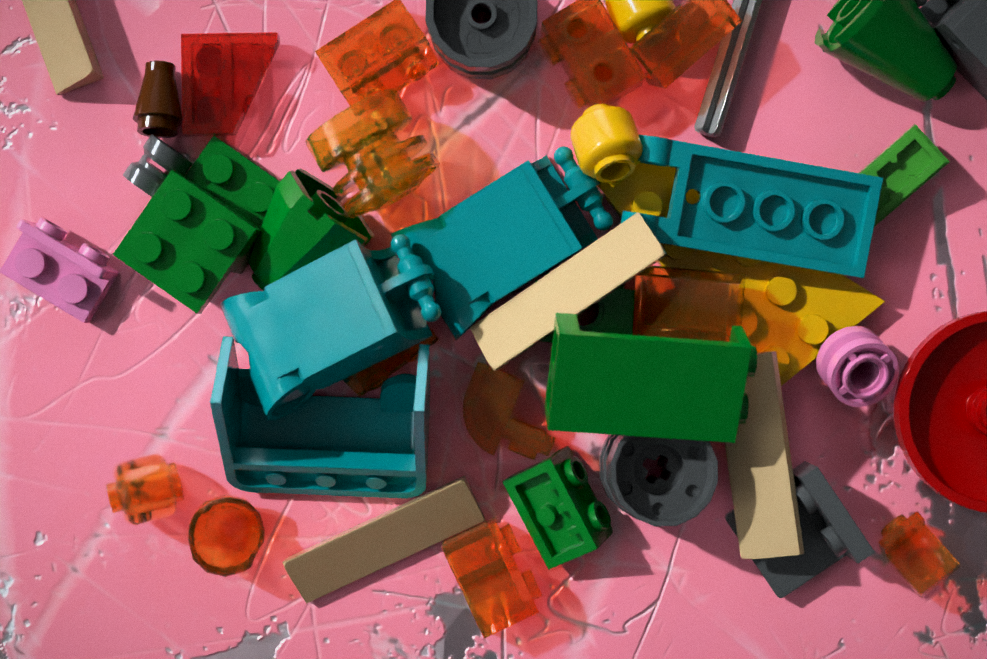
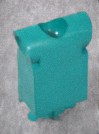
[391,146,613,341]
[220,234,441,420]

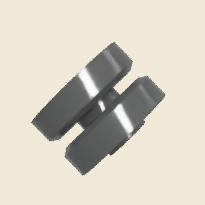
[425,0,538,79]

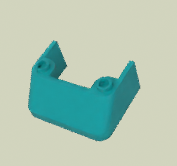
[210,336,431,498]

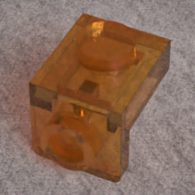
[878,511,960,598]

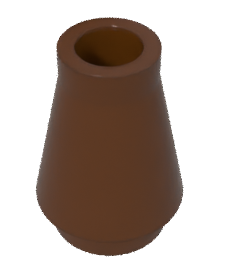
[132,60,183,138]

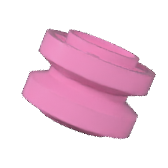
[816,326,899,407]

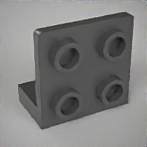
[725,461,875,598]

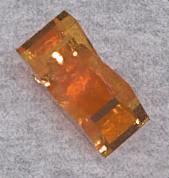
[463,361,556,460]

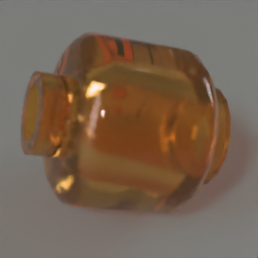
[105,454,184,525]

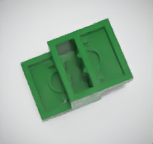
[112,135,280,314]

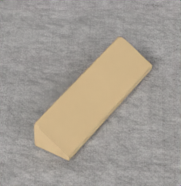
[22,0,104,95]
[469,212,668,371]
[724,351,804,559]
[282,475,486,604]

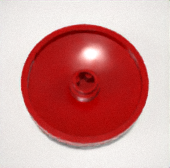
[894,311,987,513]

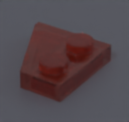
[181,32,280,137]

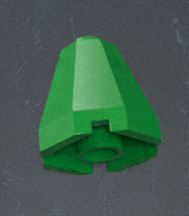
[248,168,375,291]

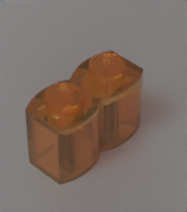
[442,516,543,638]

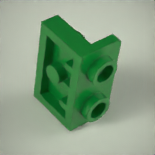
[502,446,613,570]

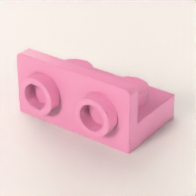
[0,217,119,323]

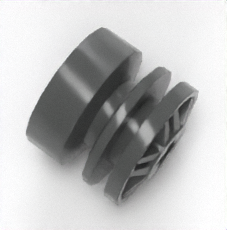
[599,435,718,526]

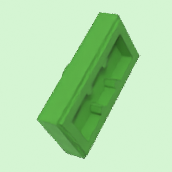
[859,123,950,227]

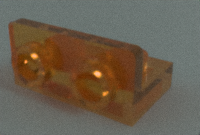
[315,0,439,116]

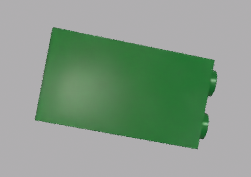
[544,313,757,443]

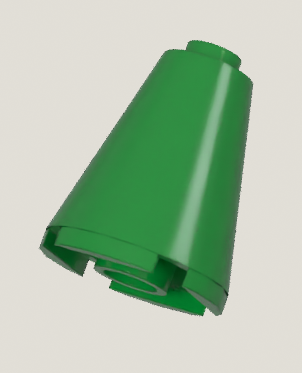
[814,0,957,102]

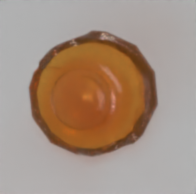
[187,494,265,577]

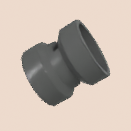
[122,134,193,197]

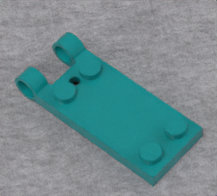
[621,135,883,278]

